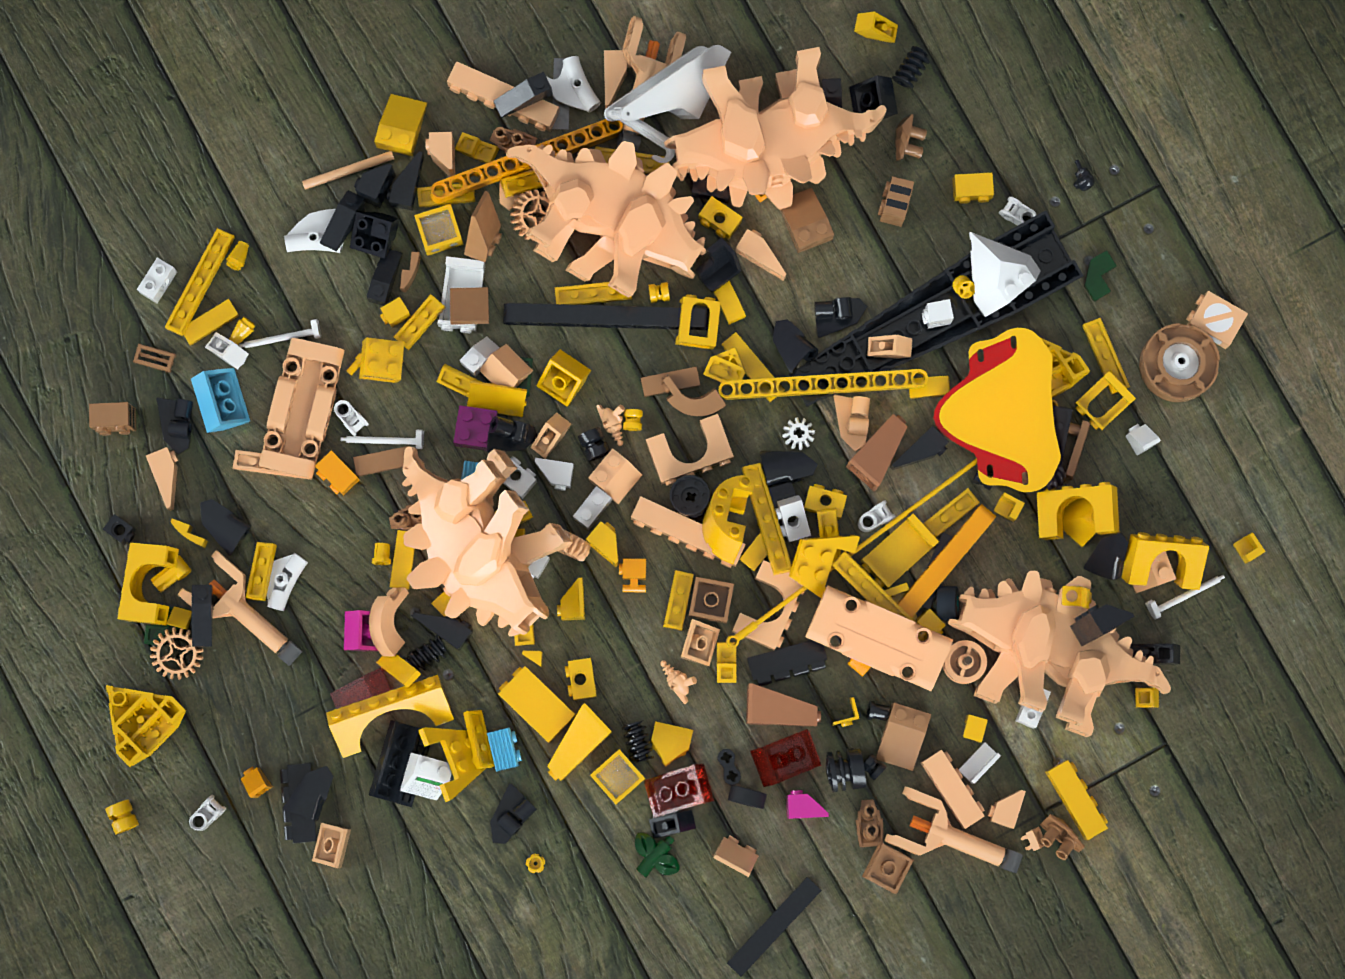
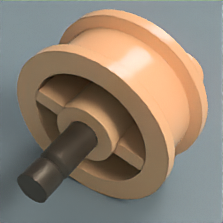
[943,640,987,684]

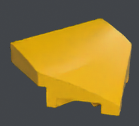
[703,347,746,383]
[651,721,693,767]

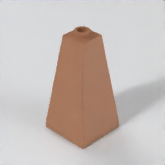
[846,414,908,492]
[746,683,821,727]

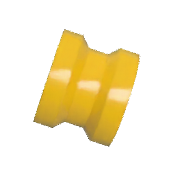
[952,275,975,299]

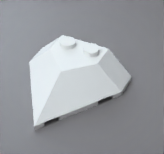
[969,232,1041,316]

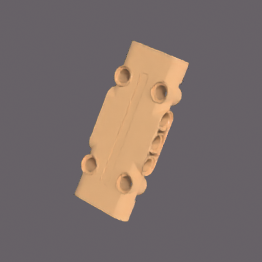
[258,338,345,480]
[805,585,953,691]

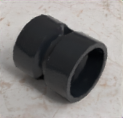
[578,427,611,462]

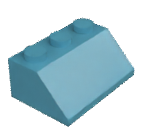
[191,368,250,433]

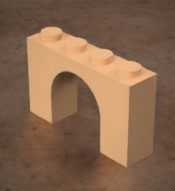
[646,414,734,486]
[732,560,804,650]

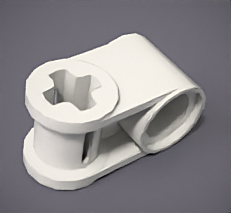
[999,197,1036,226]
[334,400,369,437]
[858,500,896,532]
[189,794,227,831]

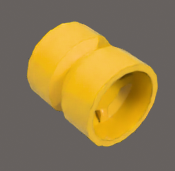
[105,799,139,835]

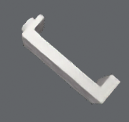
[437,256,485,334]

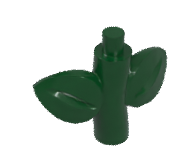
[635,833,680,878]

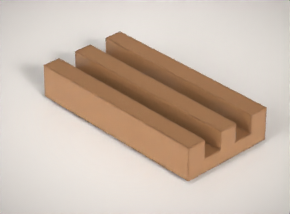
[133,344,176,373]

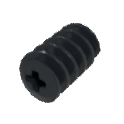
[892,46,930,89]
[405,635,448,672]
[622,720,654,763]

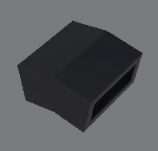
[769,482,796,509]

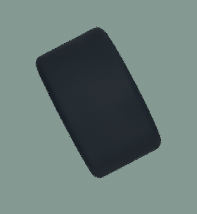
[937,586,960,621]

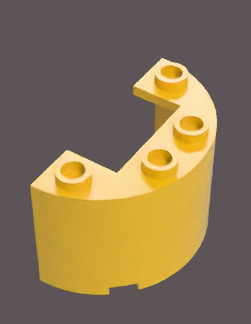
[702,475,756,564]

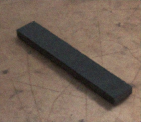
[727,877,822,977]

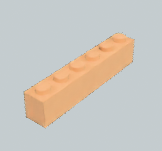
[447,61,560,132]
[631,496,746,568]

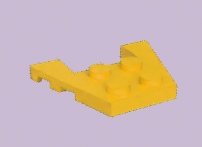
[789,535,860,598]
[418,727,486,802]

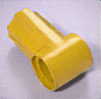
[150,555,192,593]

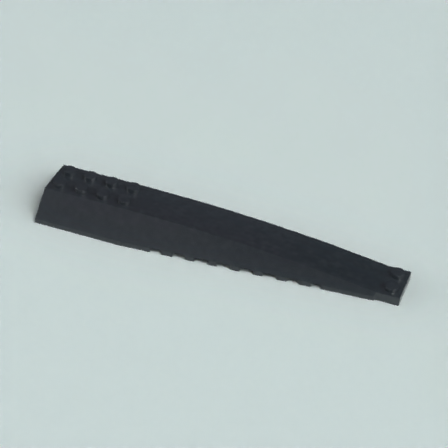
[788,210,1084,407]

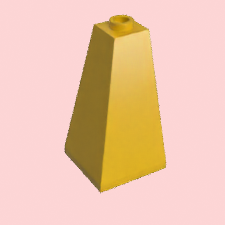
[547,703,612,781]

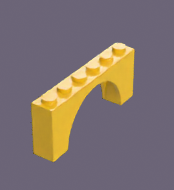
[326,675,454,758]

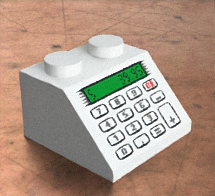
[400,753,452,800]

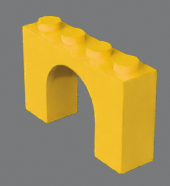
[1037,482,1120,540]
[1121,532,1209,590]
[117,543,179,626]

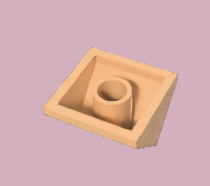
[479,344,533,388]
[681,619,720,666]
[312,823,351,868]

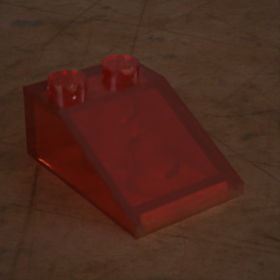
[330,668,393,709]
[750,729,821,787]
[644,763,714,818]

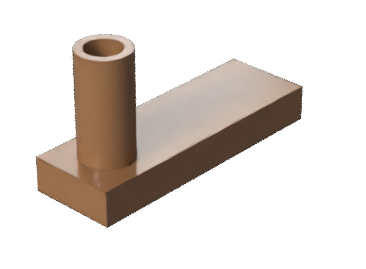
[1066,420,1090,480]

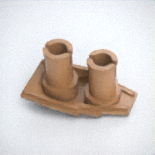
[895,114,927,161]
[490,127,537,153]
[389,505,422,531]
[856,800,883,847]
[1040,814,1085,860]

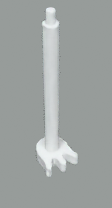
[239,319,321,348]
[341,430,424,449]
[1145,575,1225,620]

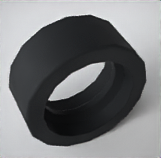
[728,785,767,809]

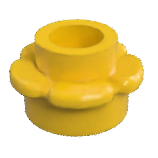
[526,854,545,873]

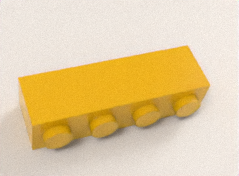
[1045,760,1108,840]

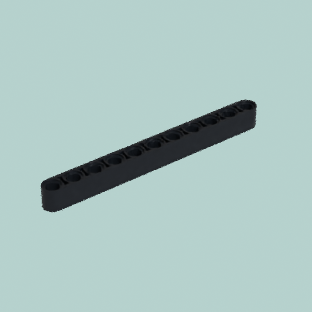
[503,303,710,330]

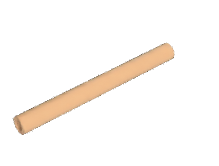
[302,151,394,190]

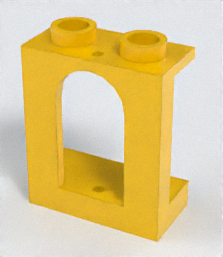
[675,295,721,350]
[1075,371,1136,431]

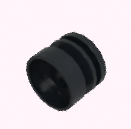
[670,475,712,519]
[825,747,866,793]

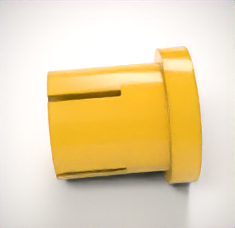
[372,543,391,565]

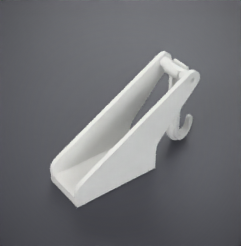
[604,45,731,163]

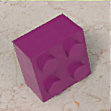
[453,405,499,451]

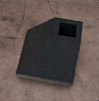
[350,211,399,258]

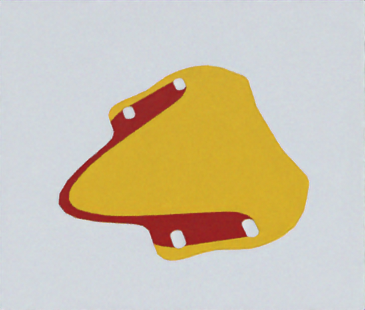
[933,328,1061,492]

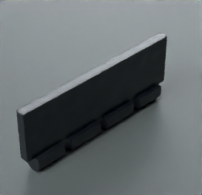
[747,640,828,686]
[280,763,317,843]

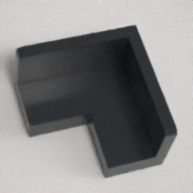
[696,238,742,293]

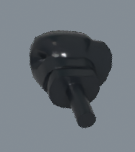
[1073,159,1095,191]

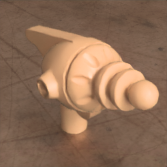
[596,404,625,446]
[660,660,697,704]

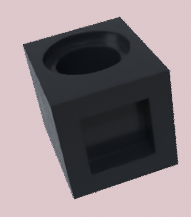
[102,514,137,545]

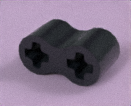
[717,749,741,785]

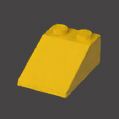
[374,94,427,157]

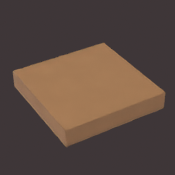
[450,287,489,325]
[862,842,914,894]

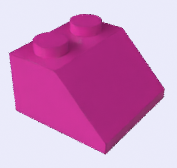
[344,610,378,651]
[786,790,829,819]

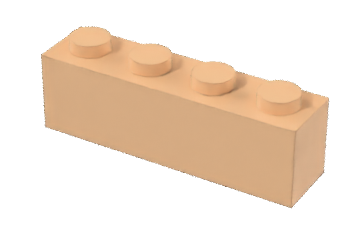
[921,750,985,829]

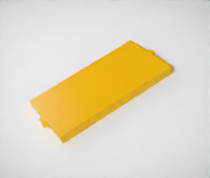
[467,381,527,417]

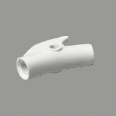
[547,56,601,113]
[284,209,343,253]
[246,553,308,611]

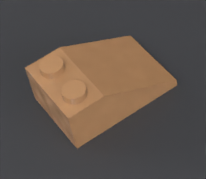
[780,188,834,253]
[464,191,502,262]
[876,703,931,771]

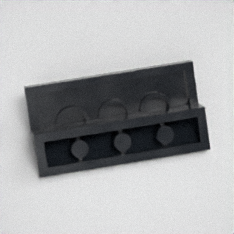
[369,720,430,807]

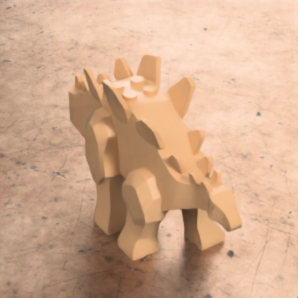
[664,47,887,210]
[506,141,706,298]
[402,447,573,636]
[948,571,1171,737]

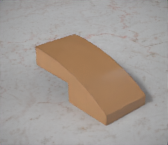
[400,252,421,292]

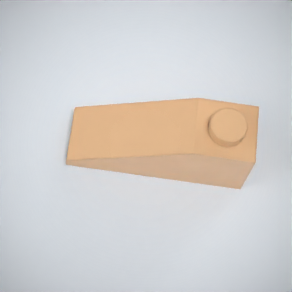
[604,50,631,109]
[735,229,786,281]
[146,447,178,511]

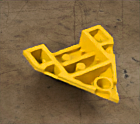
[1016,327,1090,398]
[106,685,186,767]

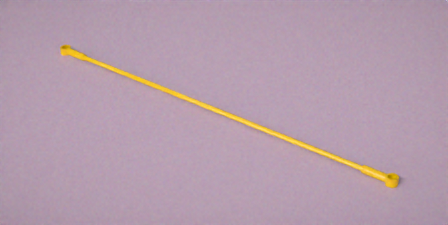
[726,400,1058,647]

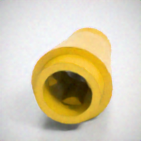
[226,241,249,271]
[229,316,256,345]

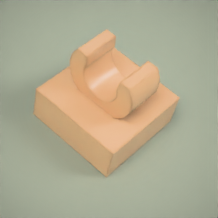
[1021,827,1044,851]

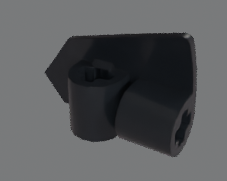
[814,297,868,338]
[773,319,818,374]
[156,397,193,455]
[487,416,538,453]
[760,451,818,486]
[200,499,251,556]
[1084,532,1129,580]
[282,766,333,821]
[490,783,537,844]

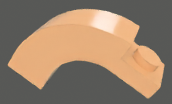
[369,587,409,656]

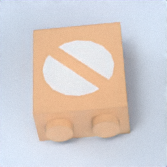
[1186,291,1248,349]

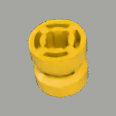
[648,282,670,303]
[623,409,643,431]

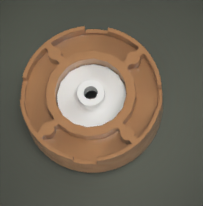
[1139,323,1220,402]

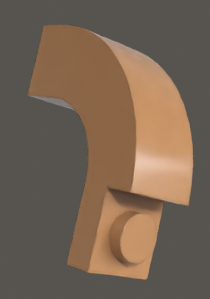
[661,374,726,416]

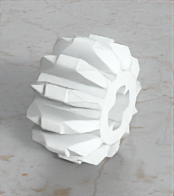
[782,417,815,450]

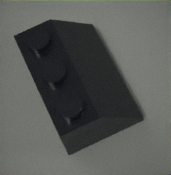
[1070,604,1135,646]

